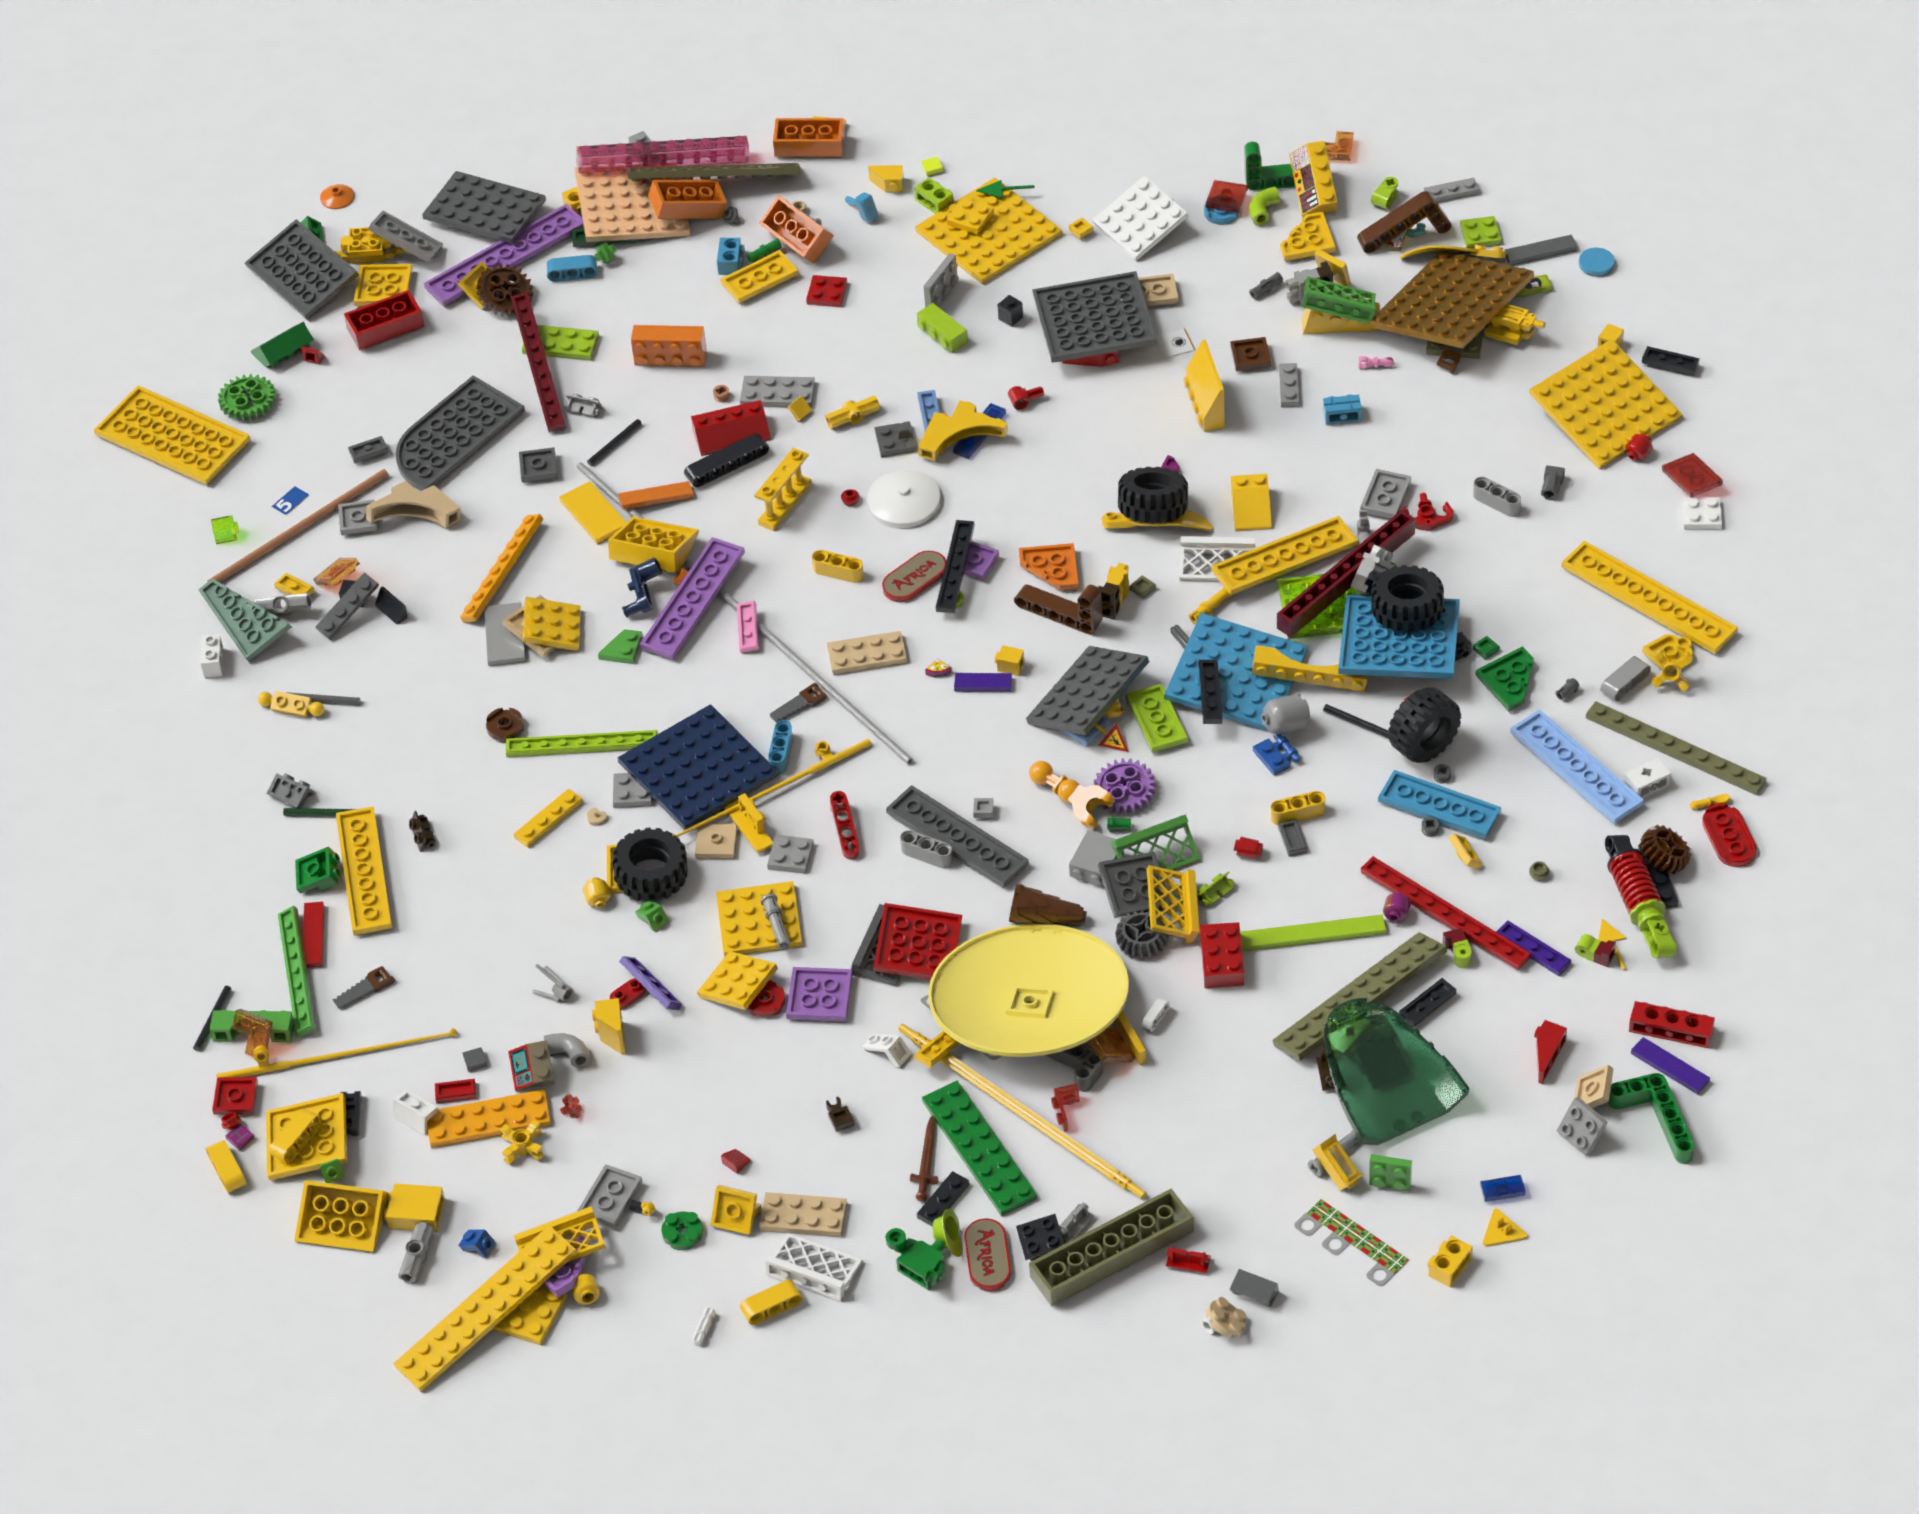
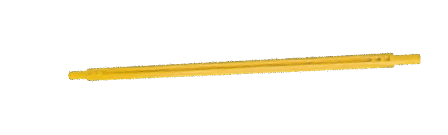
[898,1023,1147,1199]

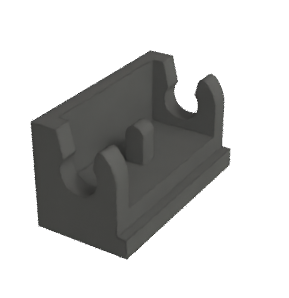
[1230,1269,1279,1307]

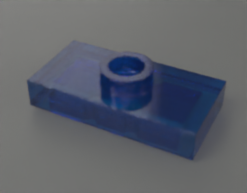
[1480,1175,1526,1202]

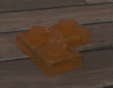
[1325,131,1354,161]
[232,1009,273,1057]

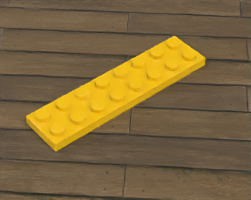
[1211,516,1358,595]
[336,806,392,935]

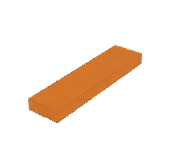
[618,481,693,510]

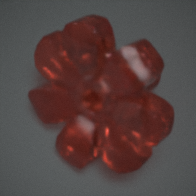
[560,1094,583,1119]

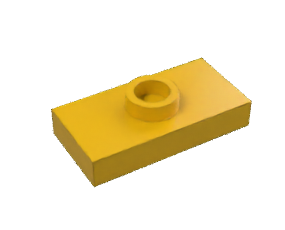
[274,573,315,595]
[1449,834,1483,869]

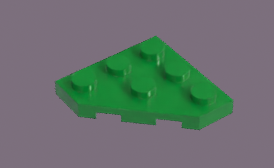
[1475,646,1534,711]

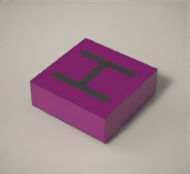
[225,1123,254,1150]

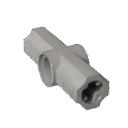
[255,593,312,613]
[398,1222,434,1283]

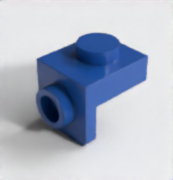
[458,1229,496,1258]

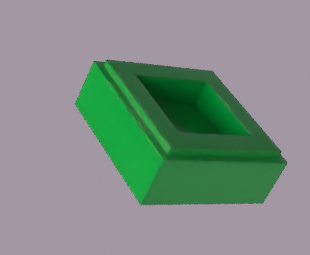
[1473,636,1500,660]

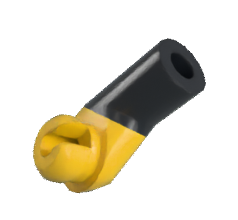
[629,1200,655,1216]

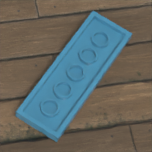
[1378,770,1501,840]

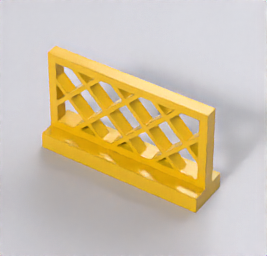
[1147,865,1200,944]
[514,1206,606,1262]

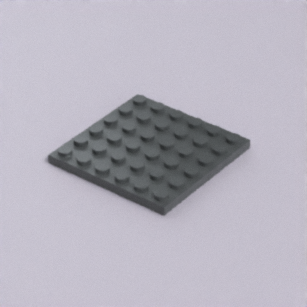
[1032,271,1157,363]

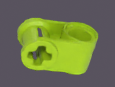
[1371,177,1399,210]

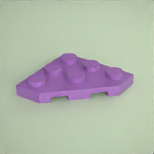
[543,1236,589,1298]

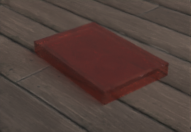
[1662,453,1723,497]

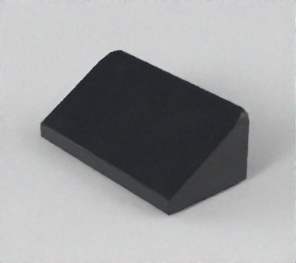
[375,586,408,624]

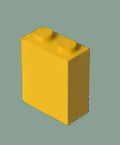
[384,1183,445,1232]

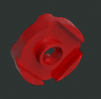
[748,980,785,1016]

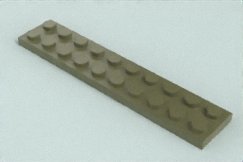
[627,163,801,182]
[1272,932,1447,1061]

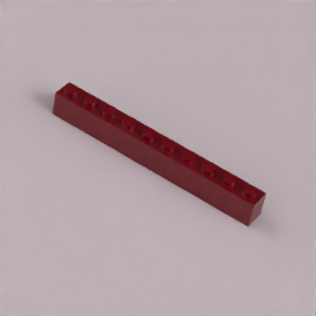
[1277,510,1416,638]

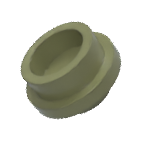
[1529,861,1549,880]

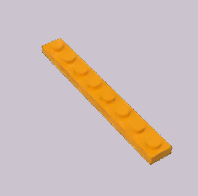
[460,514,543,623]

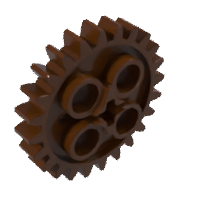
[476,263,534,317]

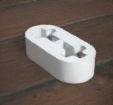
[1142,998,1170,1032]

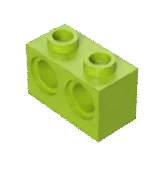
[914,177,954,214]

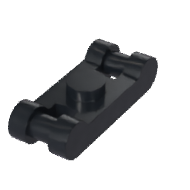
[340,1091,362,1136]

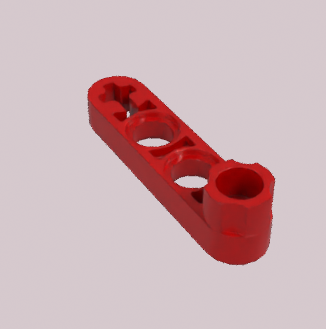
[830,791,859,859]

